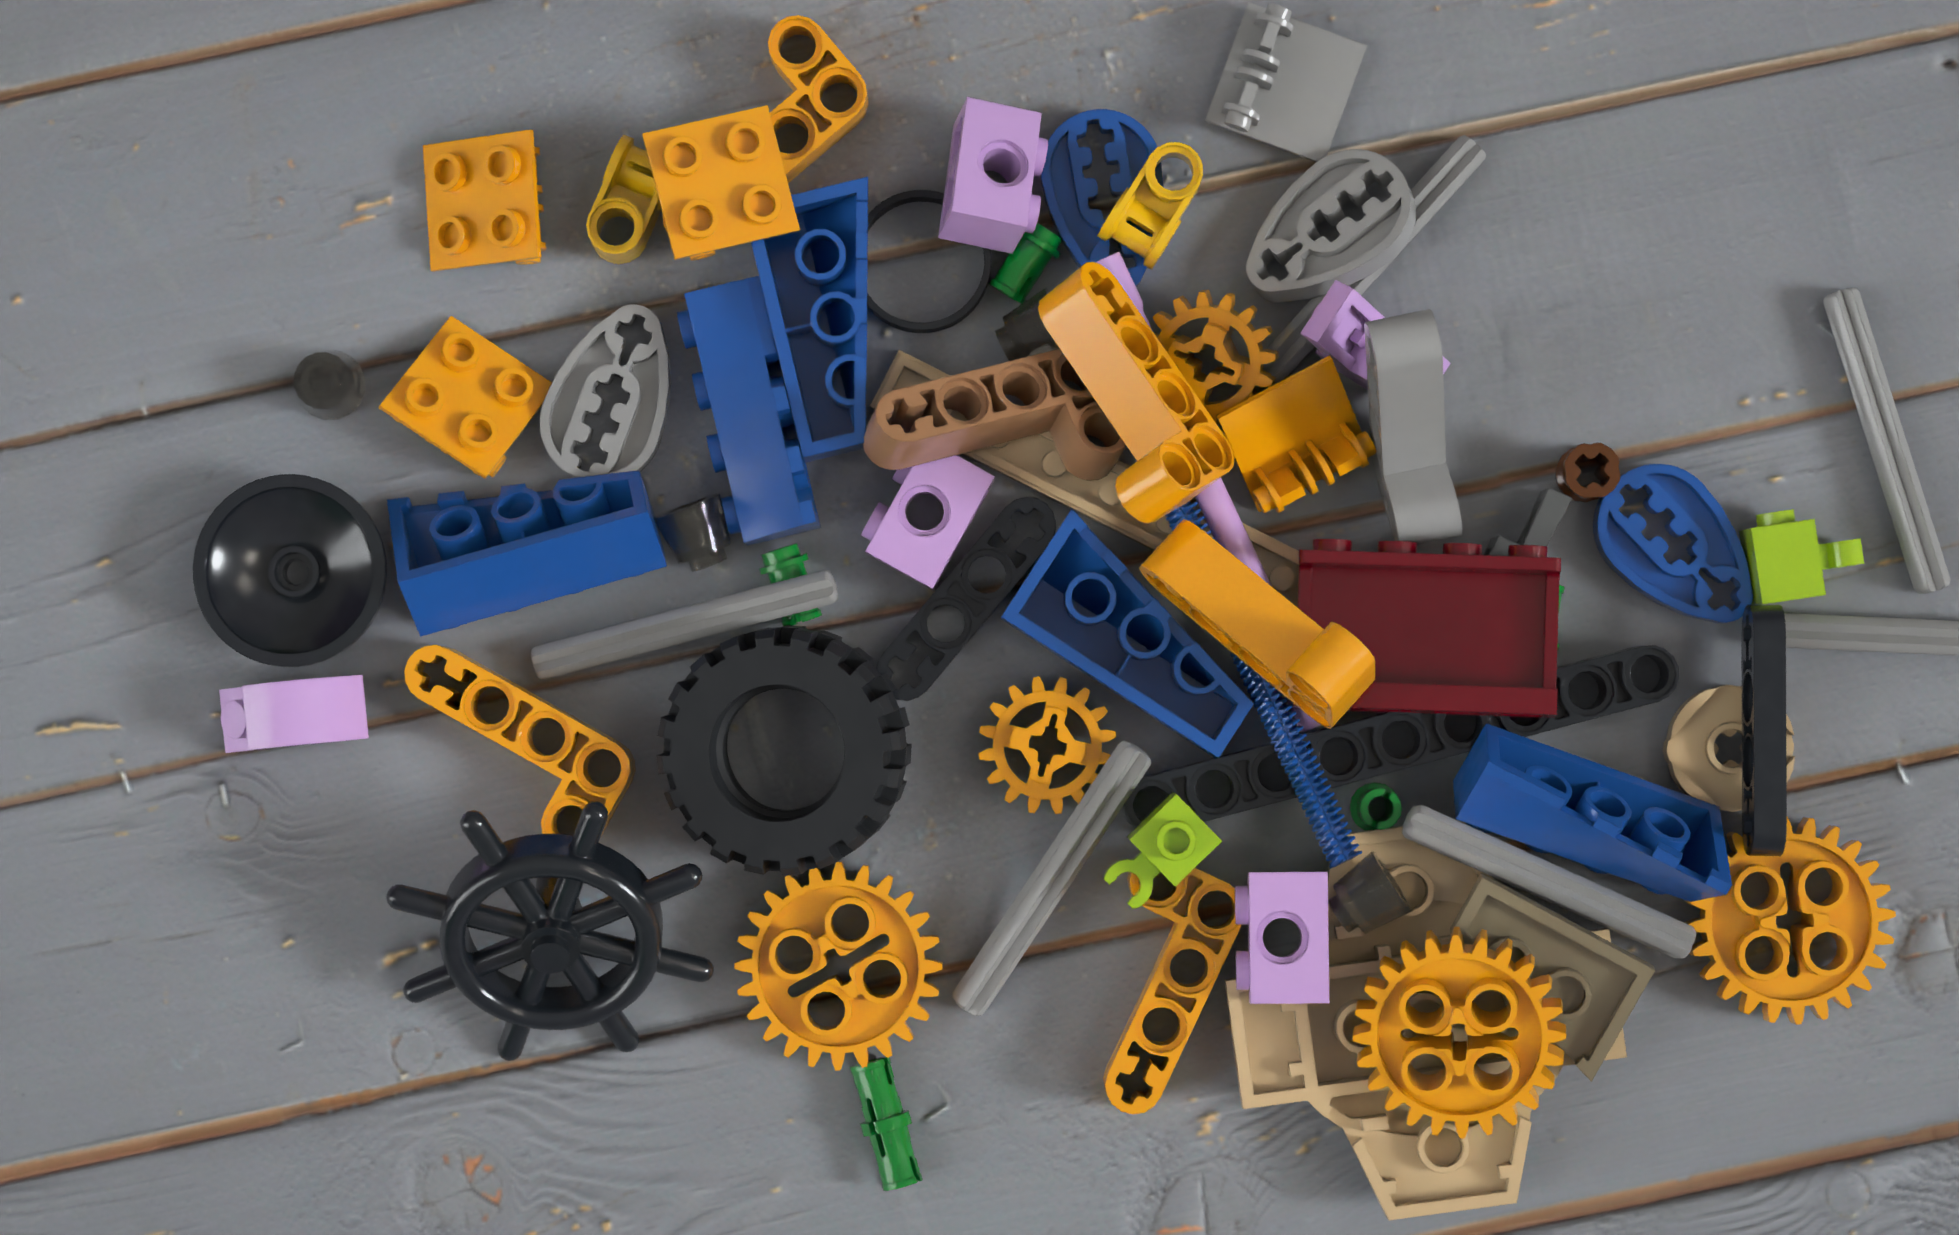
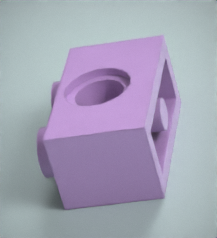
[938,97,1048,254]
[861,455,995,591]
[1235,872,1329,1004]

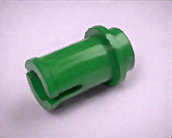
[988,223,1062,305]
[759,543,822,626]
[1349,782,1402,831]

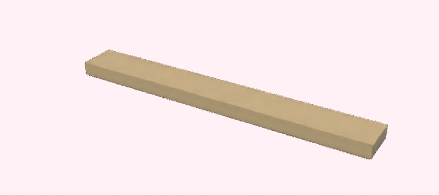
[870,350,1299,608]

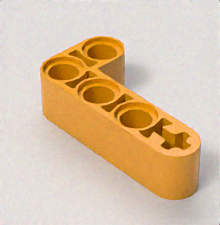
[662,15,869,231]
[1038,262,1235,523]
[1139,519,1375,729]
[404,645,636,838]
[1103,867,1242,1114]

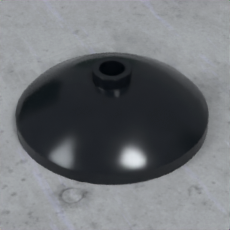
[193,474,387,667]

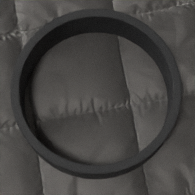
[867,190,991,333]

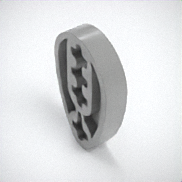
[1246,149,1416,303]
[540,304,671,478]

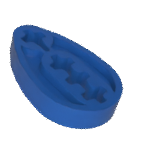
[1040,109,1164,287]
[1593,464,1753,623]

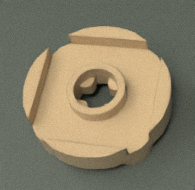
[1662,685,1795,812]

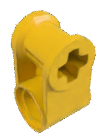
[586,135,662,264]
[1097,142,1203,270]

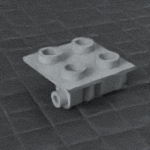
[1205,2,1368,162]

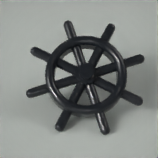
[386,801,714,1061]

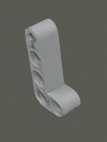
[1364,309,1462,545]

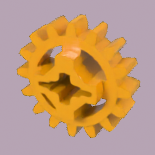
[1153,290,1279,425]
[978,676,1116,814]

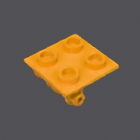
[642,105,800,261]
[423,130,546,272]
[379,316,552,479]
[1216,355,1377,514]

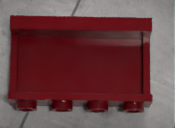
[1293,539,1561,718]

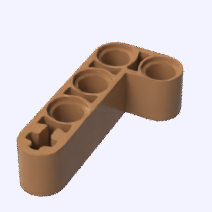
[863,349,1126,481]

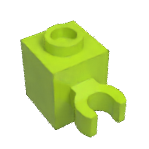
[1739,509,1864,605]
[1103,792,1222,909]

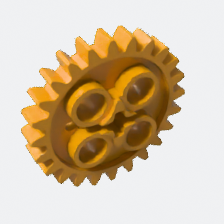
[1684,817,1896,1025]
[734,861,943,1071]
[1353,927,1566,1139]

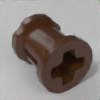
[1555,442,1621,503]

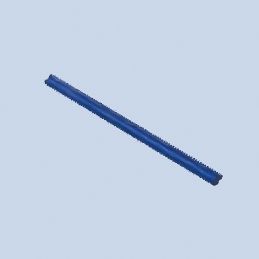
[1166,501,1362,869]

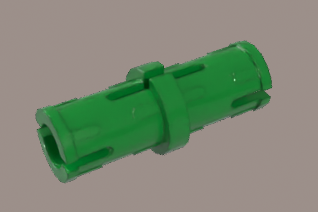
[850,1056,923,1191]

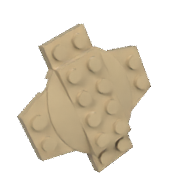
[1224,819,1627,1220]

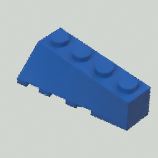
[751,177,868,463]
[677,276,821,546]
[387,470,667,637]
[1001,509,1254,758]
[1453,723,1732,902]

